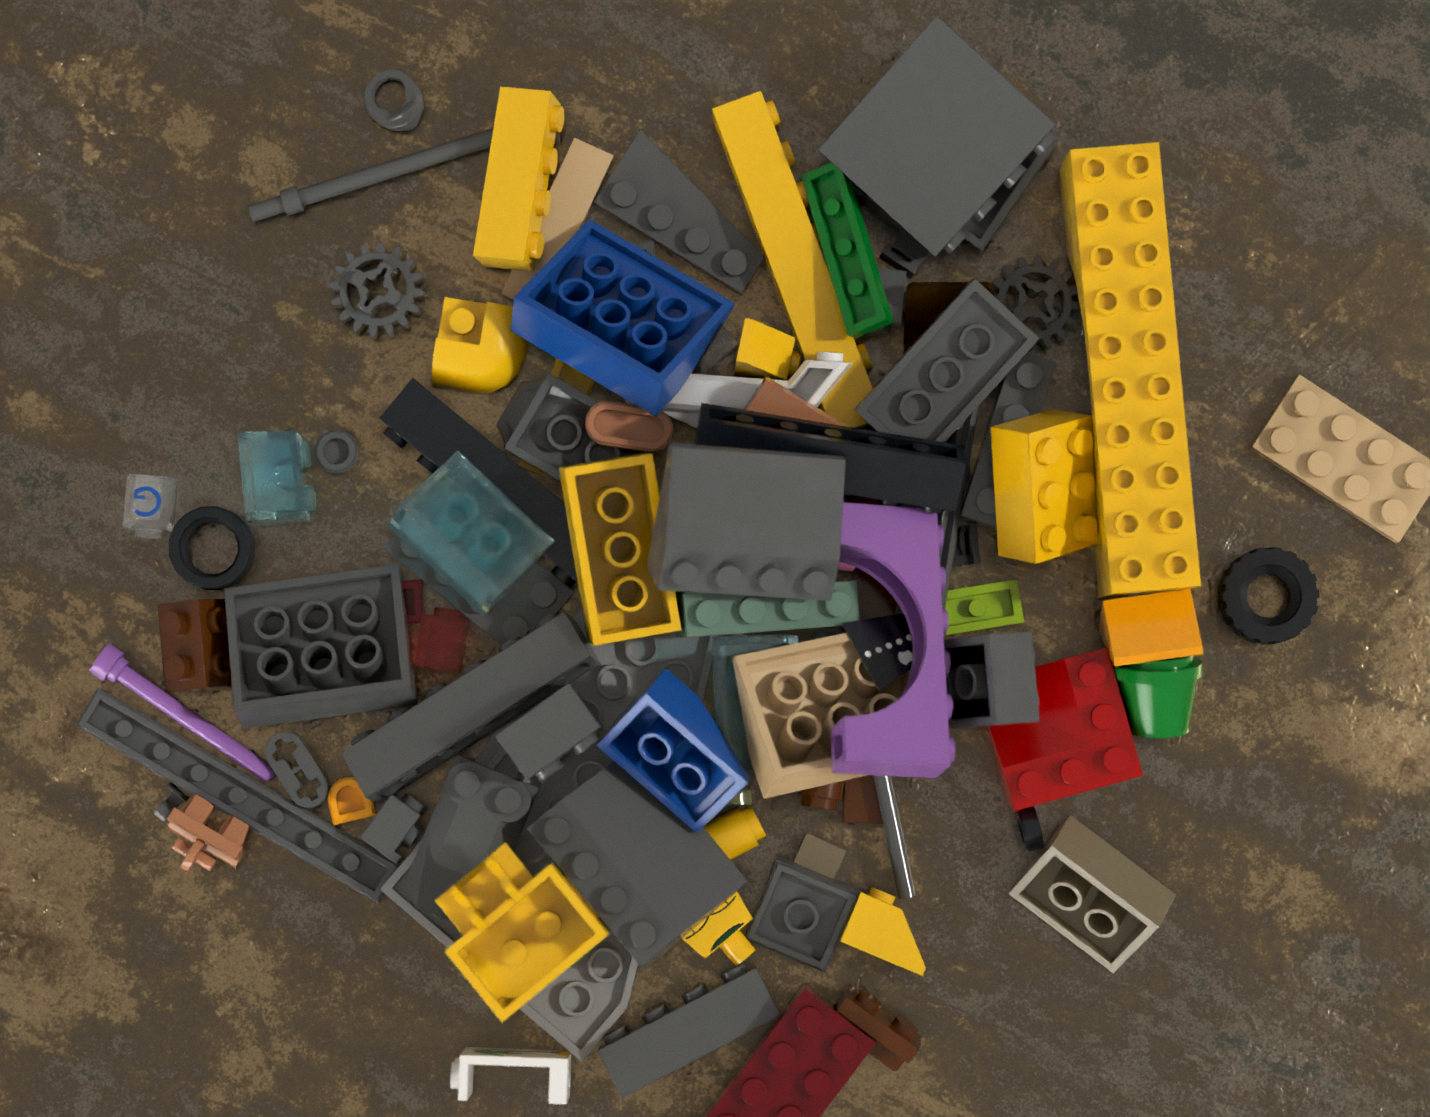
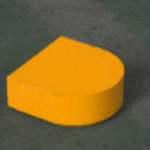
[328,777,377,826]

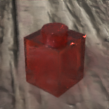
[414,607,469,674]

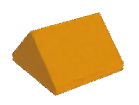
[1099,589,1203,666]

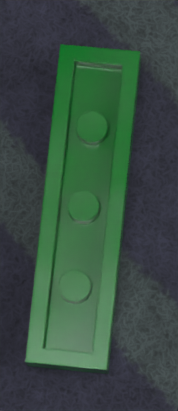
[801,162,894,339]

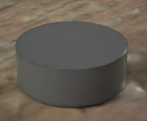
[315,430,360,475]

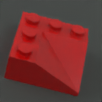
[987,647,1143,811]

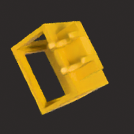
[435,842,611,1022]

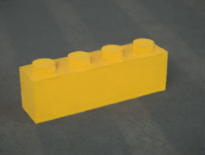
[473,86,564,272]

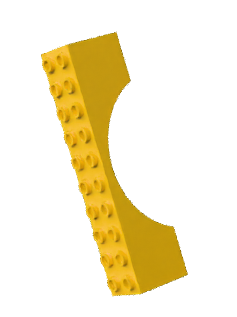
[1058,142,1201,599]

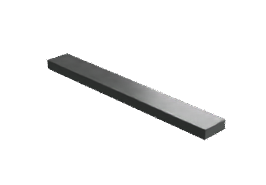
[75,688,401,903]

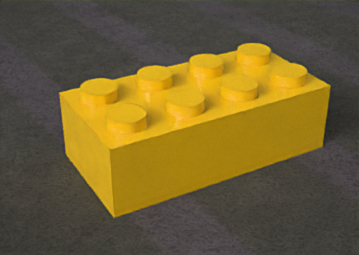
[559,453,681,646]

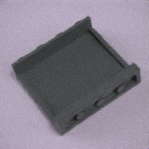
[818,16,1058,257]

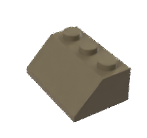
[1008,815,1176,974]

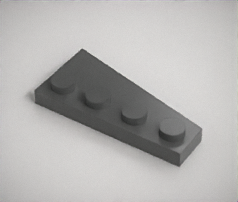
[594,130,765,296]

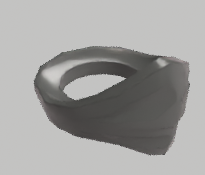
[364,69,423,131]

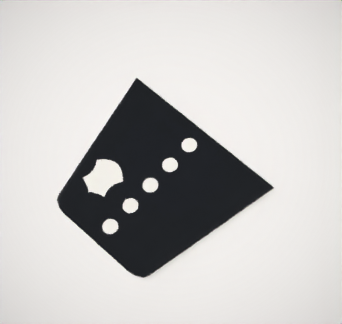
[842,614,913,691]

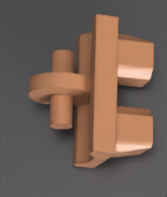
[167,794,249,873]

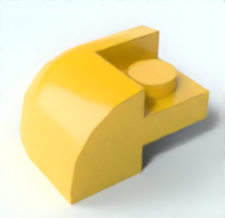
[431,297,529,394]

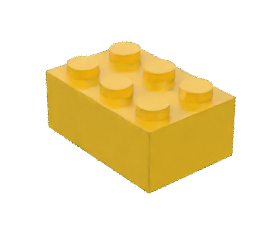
[990,409,1098,564]

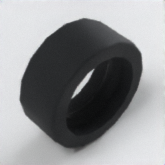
[169,506,255,590]

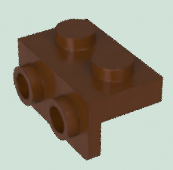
[157,599,232,692]
[834,985,922,1071]

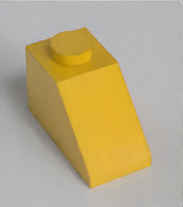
[734,318,801,380]
[840,887,926,976]

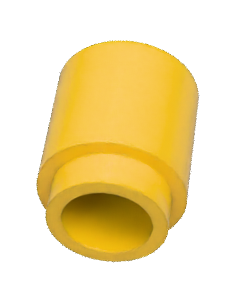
[703,805,766,860]

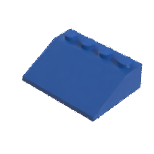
[510,219,735,417]

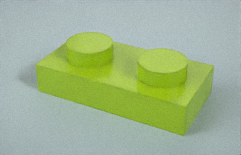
[944,579,1024,636]

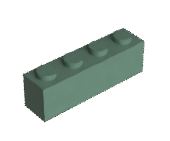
[675,580,860,637]

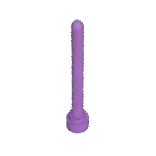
[89,643,275,781]

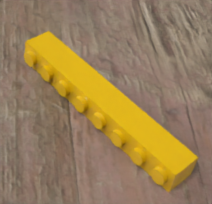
[712,91,875,429]

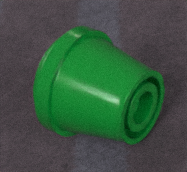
[1113,656,1203,738]

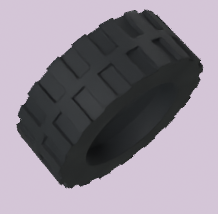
[1217,547,1320,645]

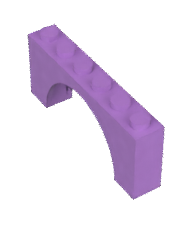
[831,502,955,778]

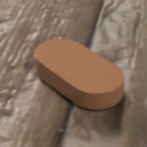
[585,401,673,453]

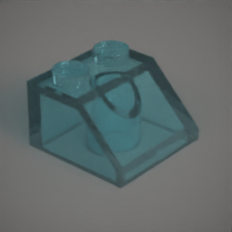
[237,431,316,528]

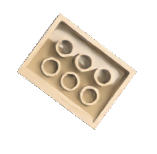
[732,633,911,799]

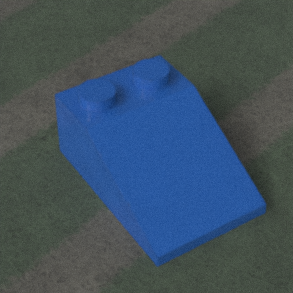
[597,668,751,833]

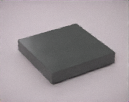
[745,856,860,973]

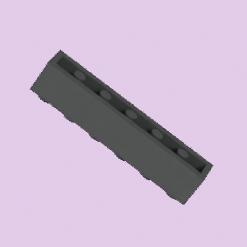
[341,612,601,804]

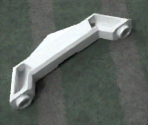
[624,352,853,428]

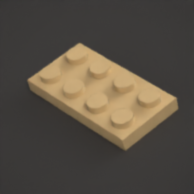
[1250,374,1430,544]

